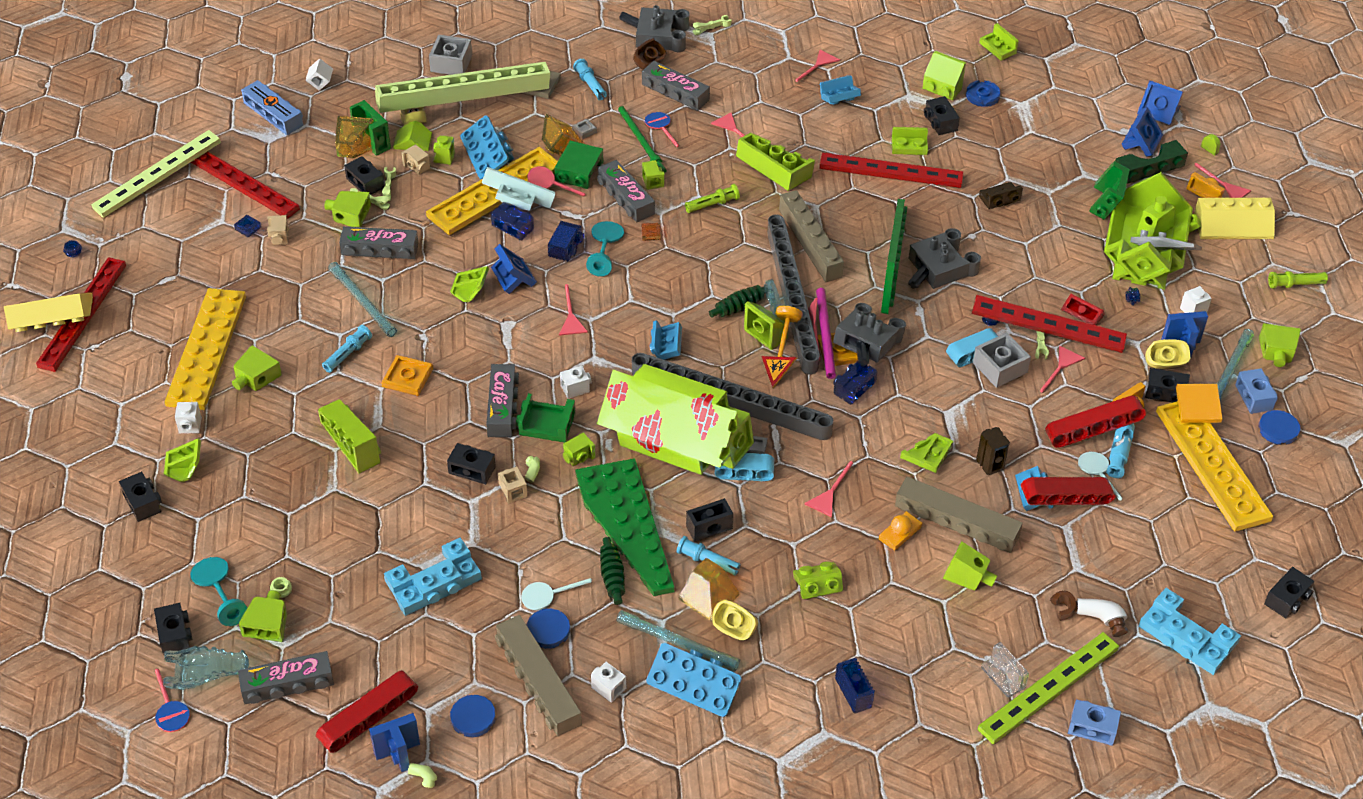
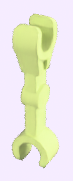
[692,15,732,35]
[382,167,396,201]
[350,188,390,210]
[1035,331,1049,359]

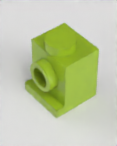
[433,135,455,165]
[642,160,664,190]
[563,433,596,466]

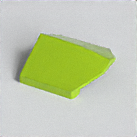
[393,121,432,151]
[450,266,489,302]
[164,438,201,482]

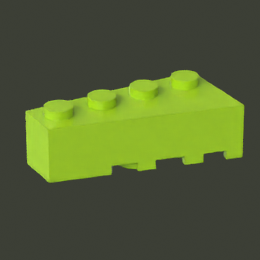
[736,133,815,191]
[318,399,381,473]

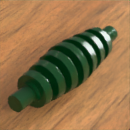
[709,284,771,318]
[600,537,625,605]

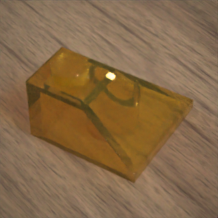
[542,114,584,156]
[335,116,374,158]
[679,557,739,622]

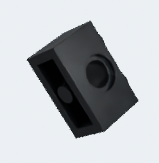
[924,96,960,135]
[344,156,385,195]
[1145,368,1190,403]
[447,443,496,485]
[118,471,162,522]
[686,498,733,542]
[1264,567,1314,619]
[154,603,193,656]

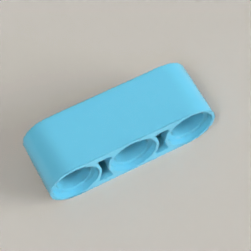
[946,328,998,367]
[714,453,774,481]

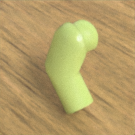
[524,456,540,483]
[408,763,437,788]

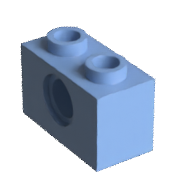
[1235,368,1278,414]
[1068,699,1121,746]

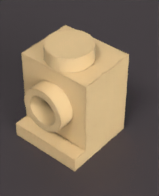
[401,144,430,175]
[267,215,289,245]
[498,467,527,504]

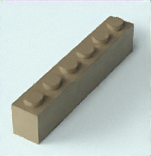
[779,190,844,283]
[895,476,1023,553]
[495,615,582,736]

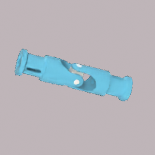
[1106,423,1135,478]

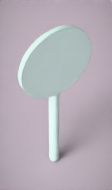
[1078,452,1122,501]
[521,578,592,610]

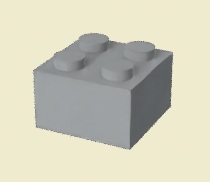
[429,35,472,75]
[973,332,1031,388]

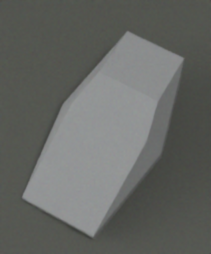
[1130,230,1202,250]

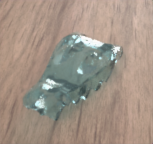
[163,646,249,690]

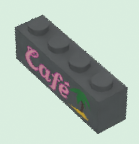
[642,61,710,111]
[597,160,655,223]
[339,226,418,259]
[486,364,519,437]
[238,651,334,705]

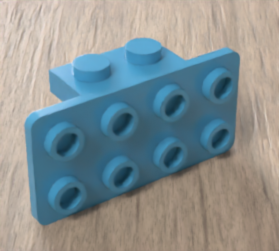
[460,115,514,179]
[646,643,742,717]

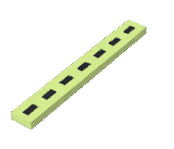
[91,130,221,218]

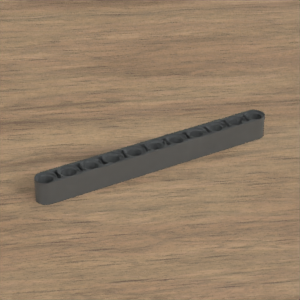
[767,215,820,374]
[632,353,834,440]

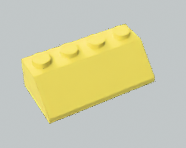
[1194,197,1275,239]
[4,293,93,332]

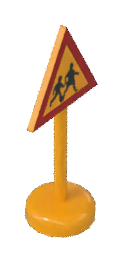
[761,306,803,388]

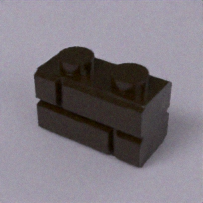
[976,427,1010,475]

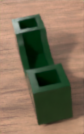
[1115,140,1188,184]

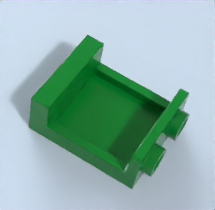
[350,100,391,156]
[554,141,604,189]
[1089,161,1130,220]
[516,393,576,443]

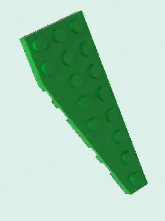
[881,199,908,314]
[575,458,675,596]

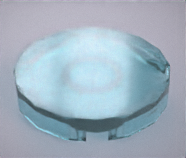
[764,279,781,317]

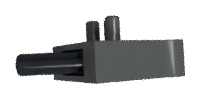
[619,5,690,53]

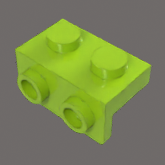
[979,23,1019,61]
[793,562,843,599]

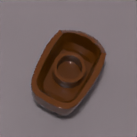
[633,38,667,69]

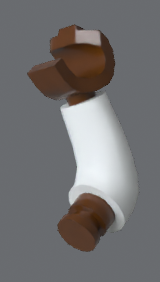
[1050,590,1128,637]

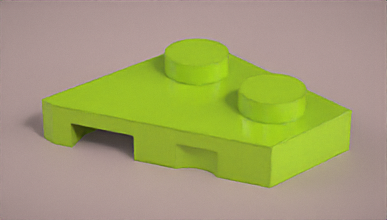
[900,433,953,473]

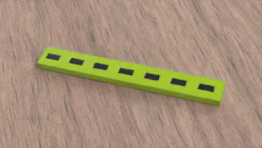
[977,632,1119,745]

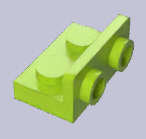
[891,127,928,155]

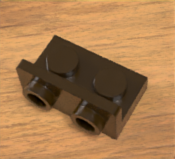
[979,182,1023,209]

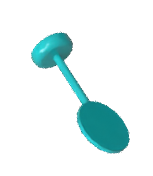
[586,221,624,277]
[190,557,248,626]

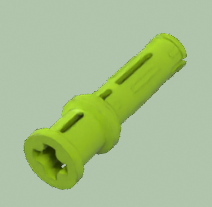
[685,184,740,213]
[1268,271,1328,289]

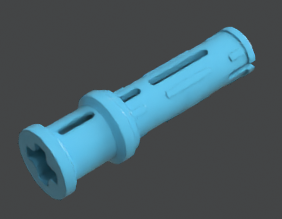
[573,59,607,100]
[322,325,372,373]
[676,536,741,576]

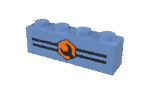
[241,80,303,135]

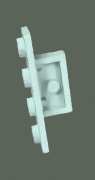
[482,167,556,211]

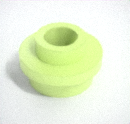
[270,577,292,598]

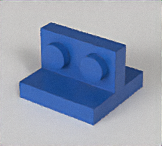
[1137,80,1183,125]
[1122,107,1163,157]
[491,244,537,294]
[1161,311,1208,359]
[369,713,420,772]

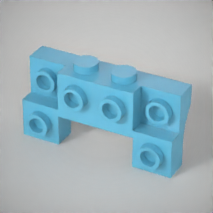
[384,537,482,616]
[1138,588,1241,675]

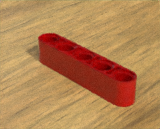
[1045,395,1146,448]
[1021,477,1115,505]
[316,670,419,753]

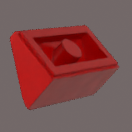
[1061,294,1105,325]

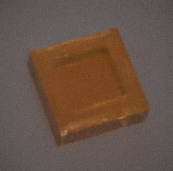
[641,223,661,241]

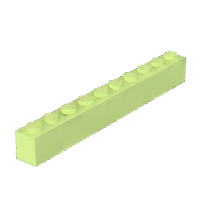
[375,62,550,113]

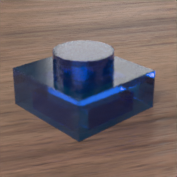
[234,215,261,237]

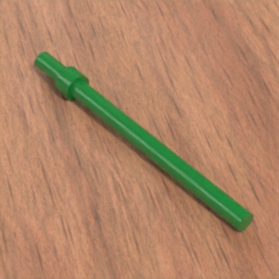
[618,106,667,174]

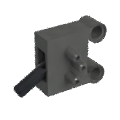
[908,228,981,289]
[833,303,906,367]

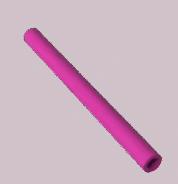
[816,288,836,379]

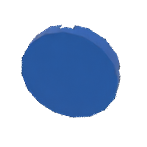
[966,80,1000,107]
[1258,410,1300,445]
[526,608,570,649]
[450,695,496,737]

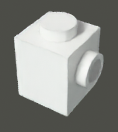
[306,59,333,90]
[1180,286,1212,313]
[560,366,592,399]
[175,402,202,433]
[591,662,626,703]

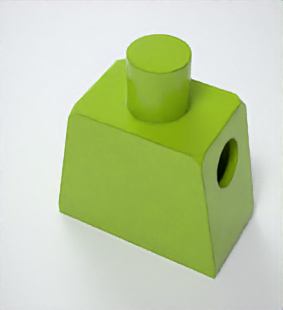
[324,191,371,227]
[1137,196,1175,237]
[1259,323,1301,367]
[232,345,282,391]
[943,541,997,590]
[239,590,287,642]

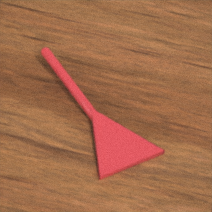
[796,50,840,82]
[711,113,745,137]
[1194,163,1251,198]
[559,284,588,335]
[808,298,820,361]
[1040,346,1085,393]
[805,461,853,517]

